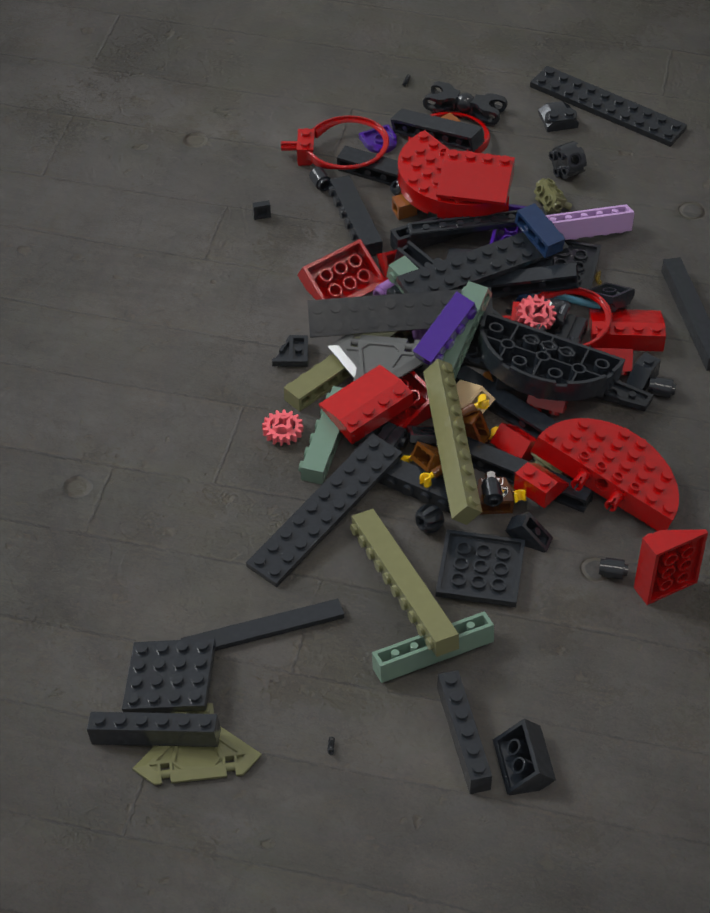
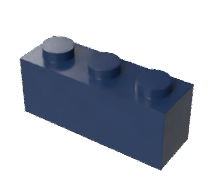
[515,203,565,258]

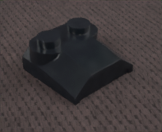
[538,101,579,132]
[588,282,635,312]

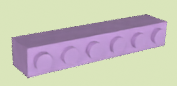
[546,204,634,240]

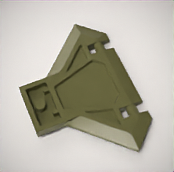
[132,703,262,785]

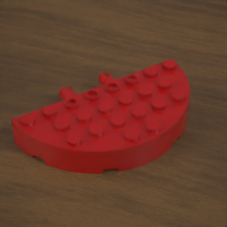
[398,130,509,219]
[531,418,679,531]

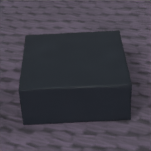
[252,200,271,220]

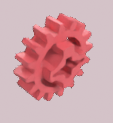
[516,294,557,329]
[262,409,303,446]

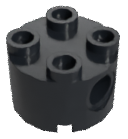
[549,141,587,179]

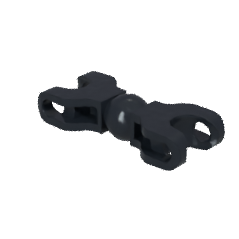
[423,81,508,125]

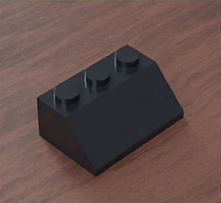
[493,718,556,795]

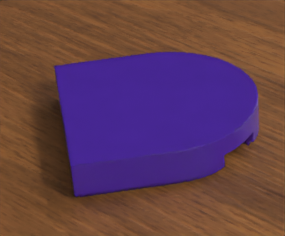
[359,124,397,153]

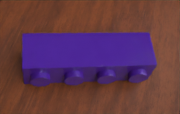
[413,291,477,366]

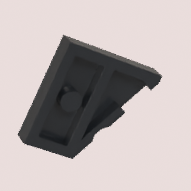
[272,335,308,366]

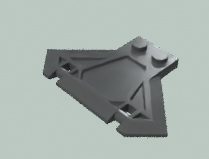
[327,334,425,381]

